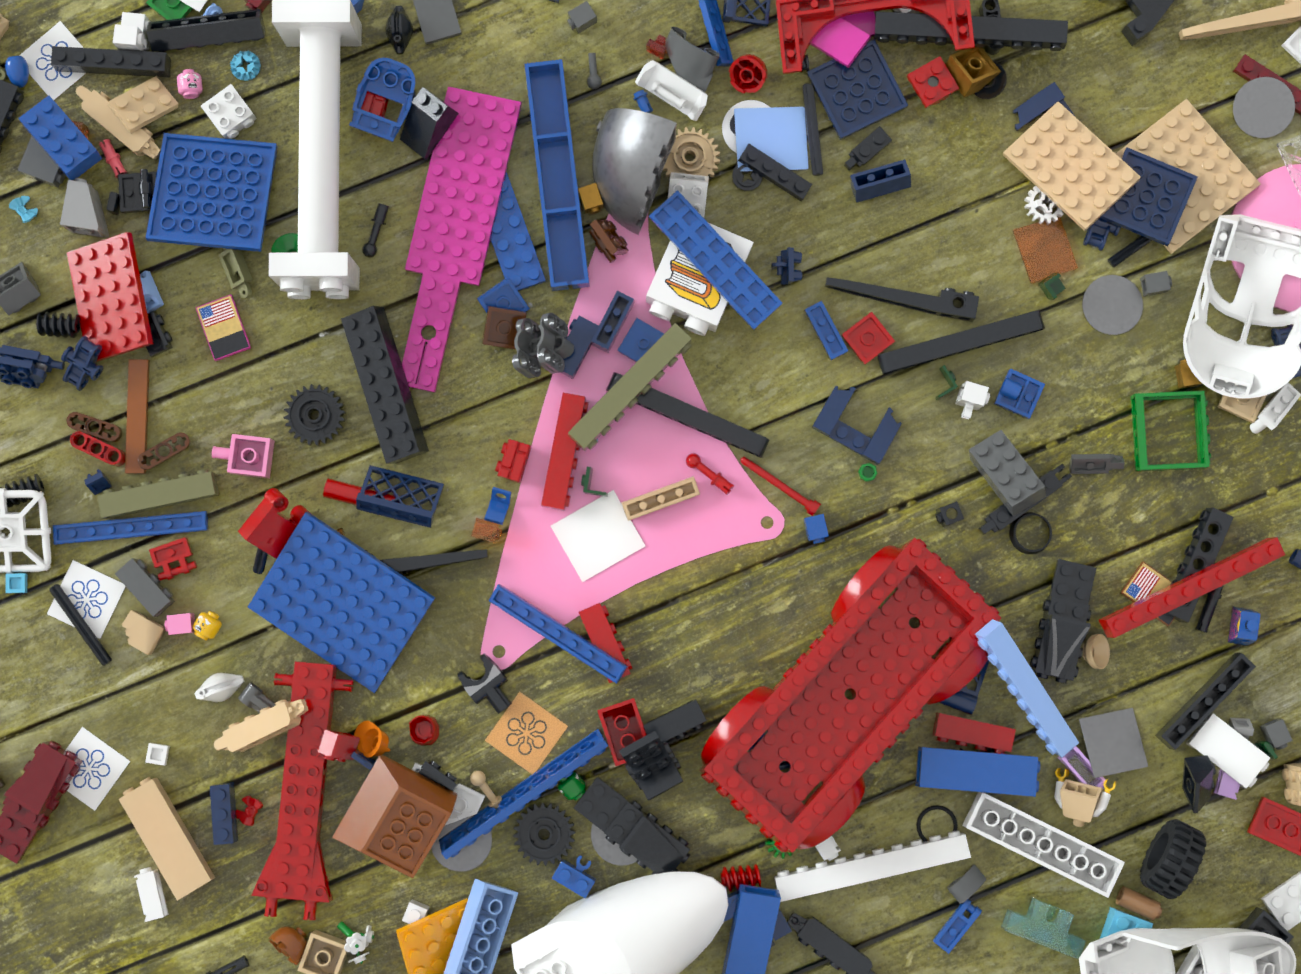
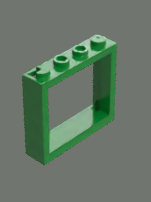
[1131,391,1212,472]

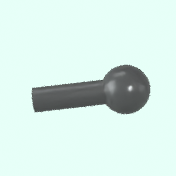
[587,53,602,89]

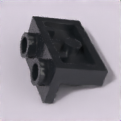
[146,311,173,357]

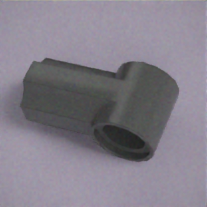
[238,682,276,714]

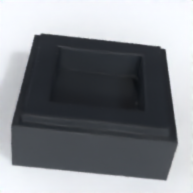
[106,192,120,216]

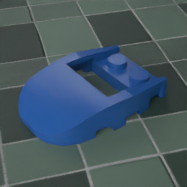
[349,58,415,142]

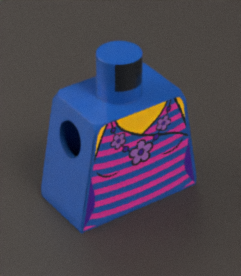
[1228,606,1260,646]

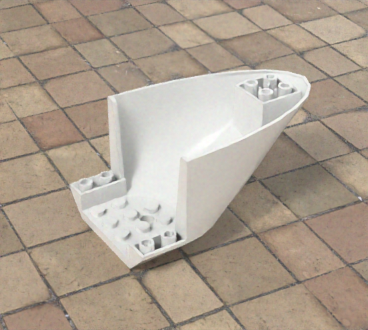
[511,872,729,974]

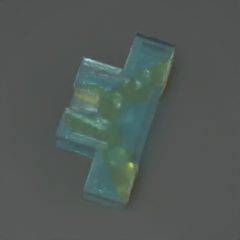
[1001,898,1086,959]

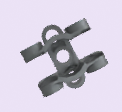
[512,312,574,379]

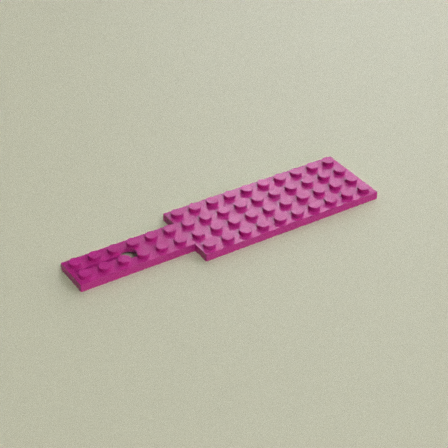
[402,87,522,393]

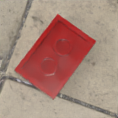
[1247,797,1301,856]

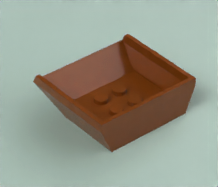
[332,755,457,878]

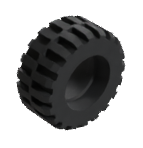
[1140,819,1206,899]

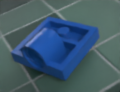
[994,368,1045,419]

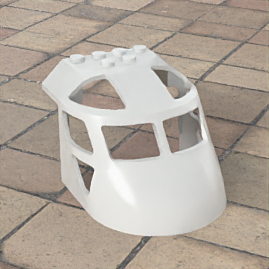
[1183,214,1301,399]

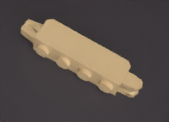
[75,85,161,160]
[214,699,308,752]

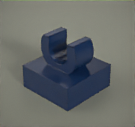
[84,469,112,495]

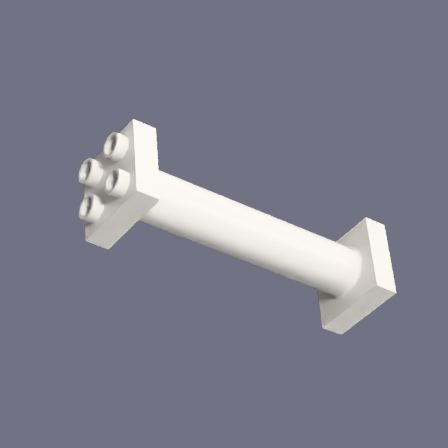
[269,0,362,299]

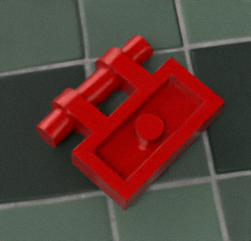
[149,537,197,581]

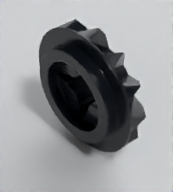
[732,164,762,192]

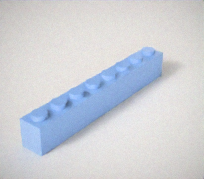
[975,619,1079,757]

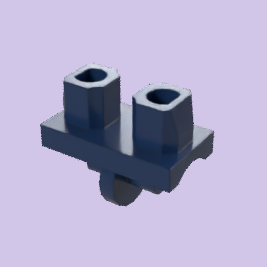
[771,247,802,285]

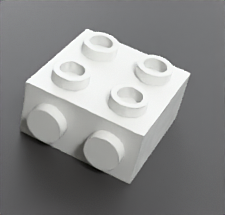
[201,84,257,139]
[668,172,709,218]

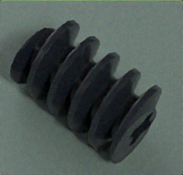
[36,312,80,338]
[0,474,44,508]

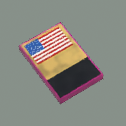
[196,295,251,361]

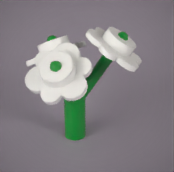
[337,922,374,964]

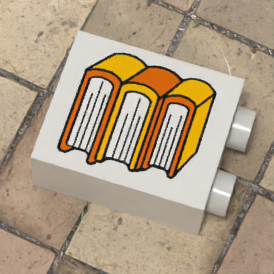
[646,223,753,336]

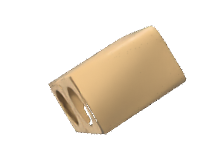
[122,610,166,655]

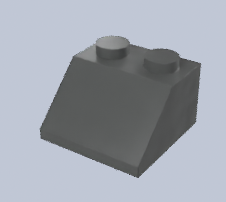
[0,262,41,315]

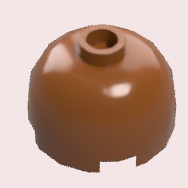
[268,926,307,965]

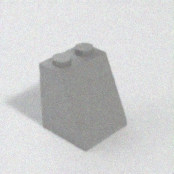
[60,178,109,238]

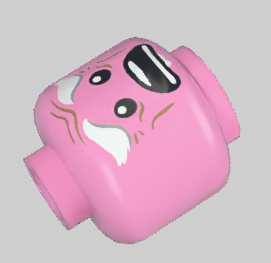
[177,69,203,99]

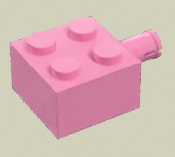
[212,434,275,479]

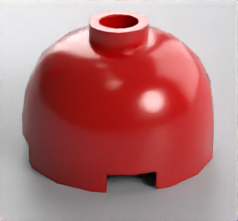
[729,54,767,93]

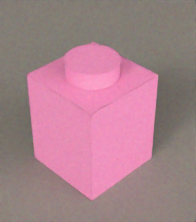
[165,613,195,635]

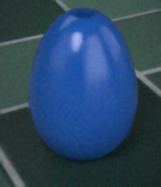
[5,56,29,88]

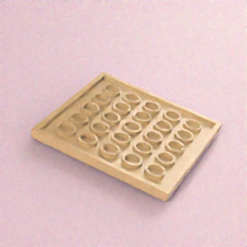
[1116,99,1260,254]

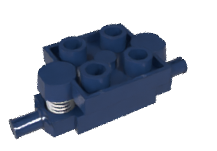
[0,345,65,389]

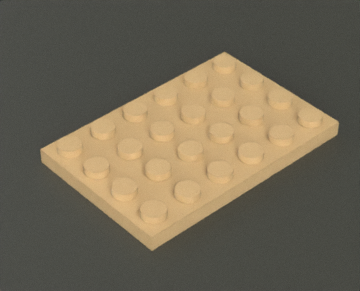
[1003,102,1141,231]

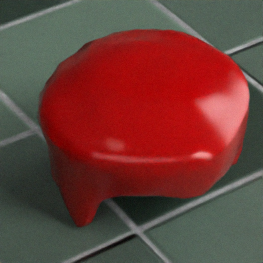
[409,715,439,746]

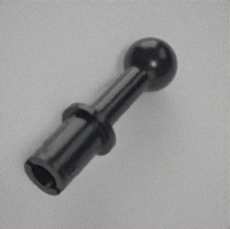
[362,203,389,258]

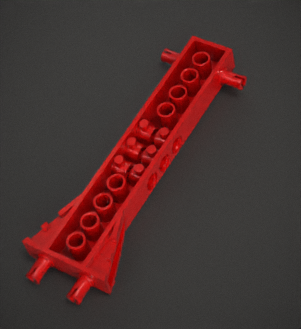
[251,661,354,920]

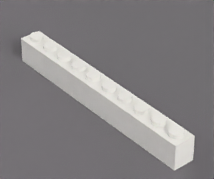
[774,830,971,902]

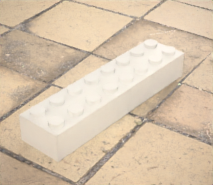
[962,792,1125,898]

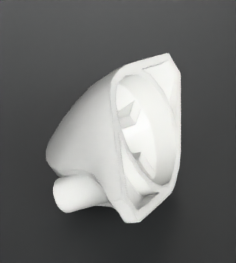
[195,673,245,702]

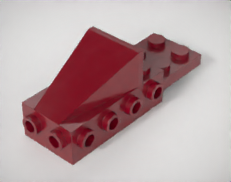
[0,740,82,864]

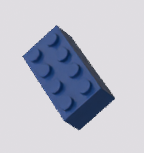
[18,96,102,180]

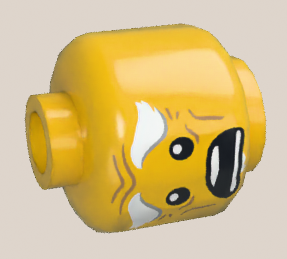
[193,610,222,641]

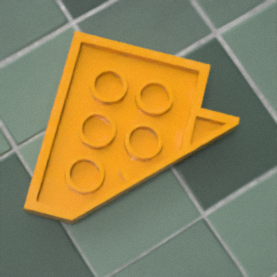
[396,898,468,974]

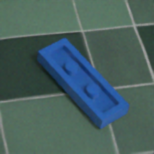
[804,301,848,360]

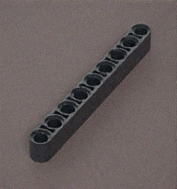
[877,310,1045,374]
[606,372,769,458]

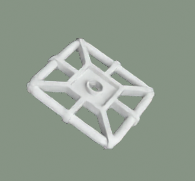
[0,488,52,574]

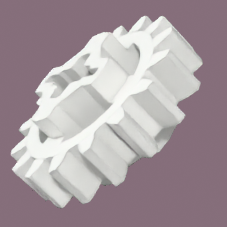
[1024,186,1063,225]

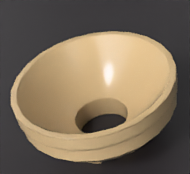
[1082,634,1110,669]

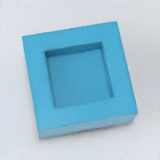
[6,573,27,593]

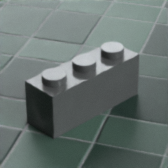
[115,558,175,617]

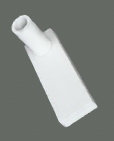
[1250,382,1301,434]

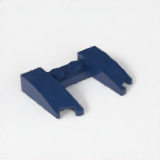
[1013,82,1075,131]
[812,386,902,465]

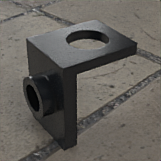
[935,501,964,527]

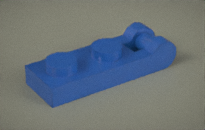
[933,899,982,954]

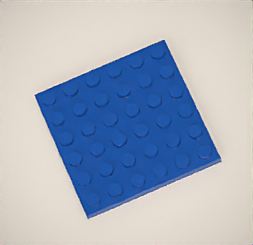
[146,133,278,252]

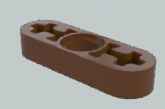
[66,412,122,442]
[138,432,190,470]

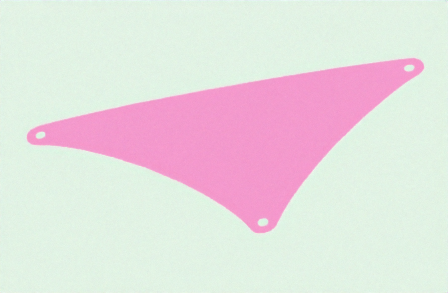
[481,214,784,670]

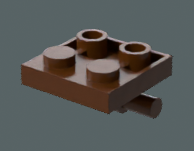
[589,219,629,263]

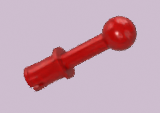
[686,453,734,495]

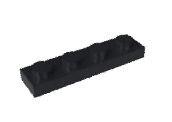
[738,144,812,201]

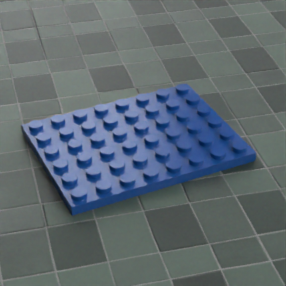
[248,511,435,693]

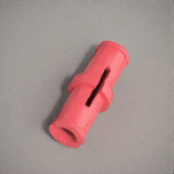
[99,139,127,178]

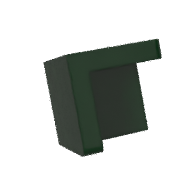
[1038,273,1066,300]

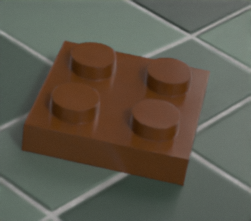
[482,306,527,349]

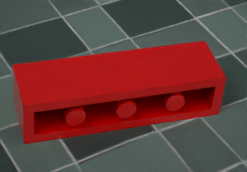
[579,603,633,683]
[932,712,1016,754]

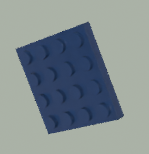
[807,39,908,140]
[1100,147,1198,246]

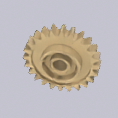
[662,127,720,182]

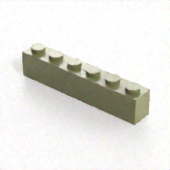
[97,469,219,519]

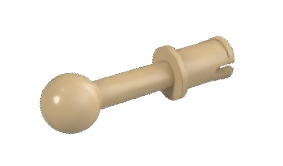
[470,771,502,809]

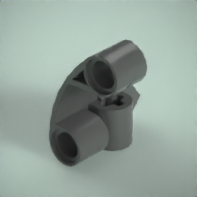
[665,27,720,92]

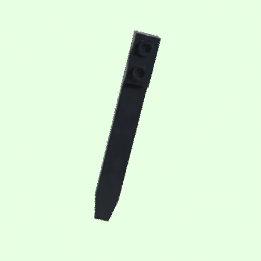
[825,277,979,322]
[365,549,488,573]

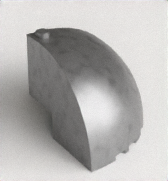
[592,108,677,235]

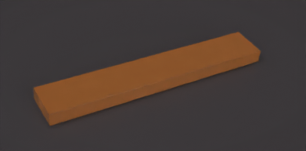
[125,359,149,474]

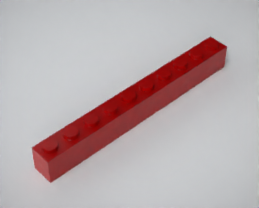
[1099,537,1285,638]

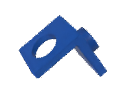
[484,487,511,525]

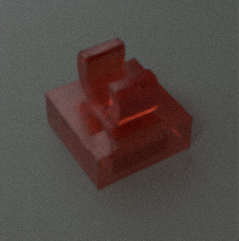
[646,34,666,60]

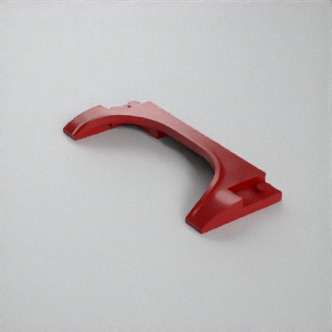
[776,0,975,74]

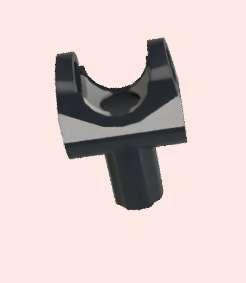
[457,653,512,714]

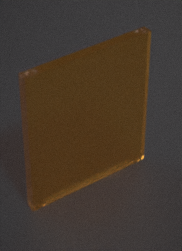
[1013,216,1078,283]

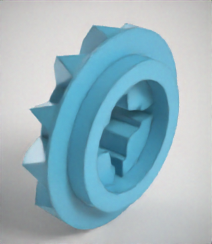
[230,51,261,81]

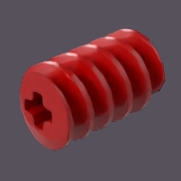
[720,864,761,892]

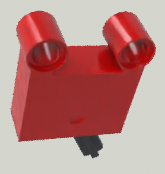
[238,488,311,574]

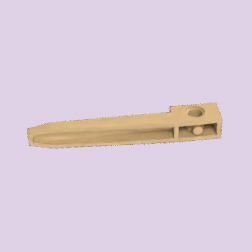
[1179,0,1301,40]

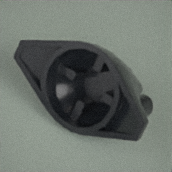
[385,6,413,54]

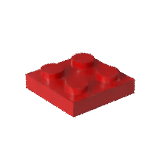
[841,312,895,365]

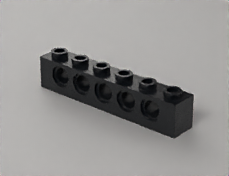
[1165,507,1234,623]

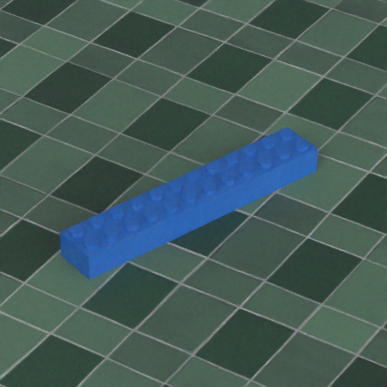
[524,59,590,291]

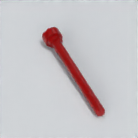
[740,457,821,516]

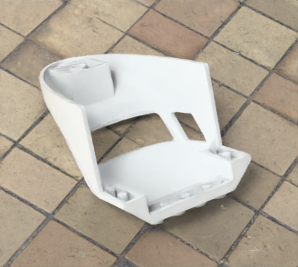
[1079,928,1296,974]

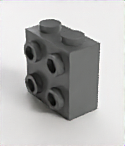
[17,136,65,188]

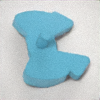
[9,196,38,223]

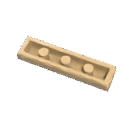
[621,476,700,521]

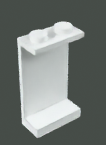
[1186,713,1270,789]

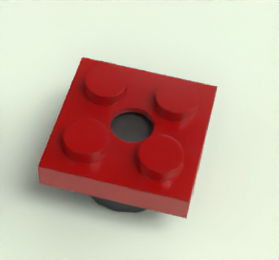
[907,56,959,108]

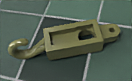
[218,248,253,298]

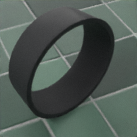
[1009,512,1052,554]

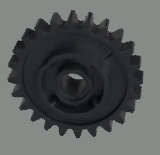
[283,384,346,446]
[513,802,576,866]

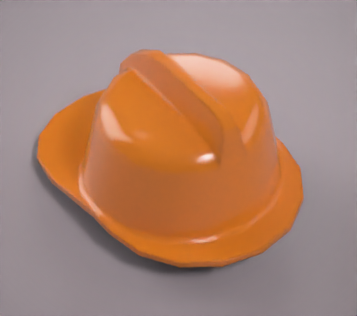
[354,721,391,758]

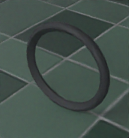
[916,805,958,842]

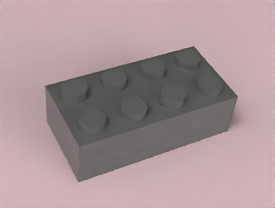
[969,430,1046,517]

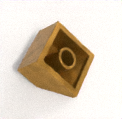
[945,47,1001,98]

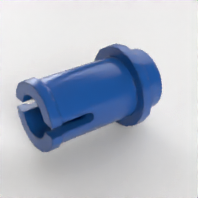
[633,90,653,113]

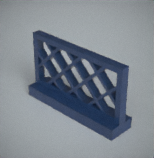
[722,0,770,26]
[356,465,444,528]

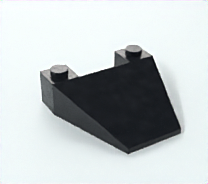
[1098,0,1174,46]

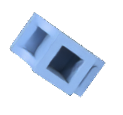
[140,271,164,314]

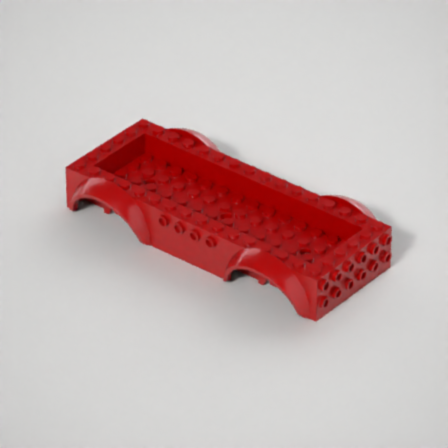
[699,538,1001,853]

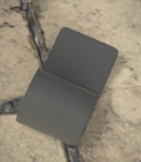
[947,865,986,904]

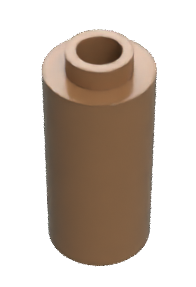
[1116,886,1162,921]

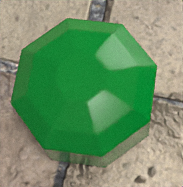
[858,463,878,482]

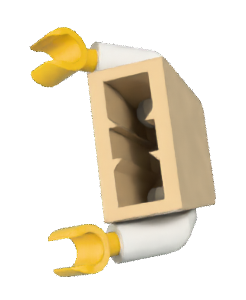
[1054,768,1116,827]

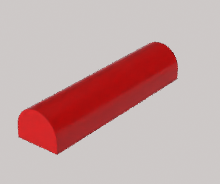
[323,478,399,505]

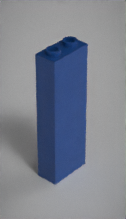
[915,747,1040,797]
[722,884,781,974]

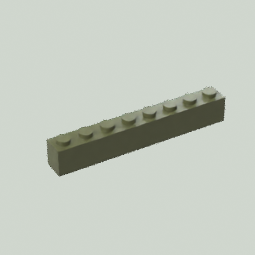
[568,323,692,451]

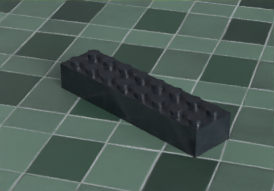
[341,306,429,464]

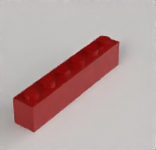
[541,392,589,511]

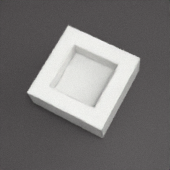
[145,743,170,766]

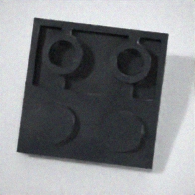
[118,169,157,213]

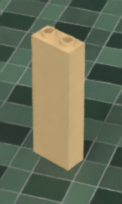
[119,777,215,901]

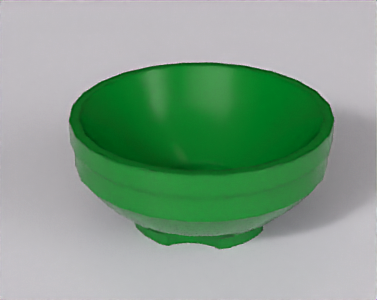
[271,233,298,253]

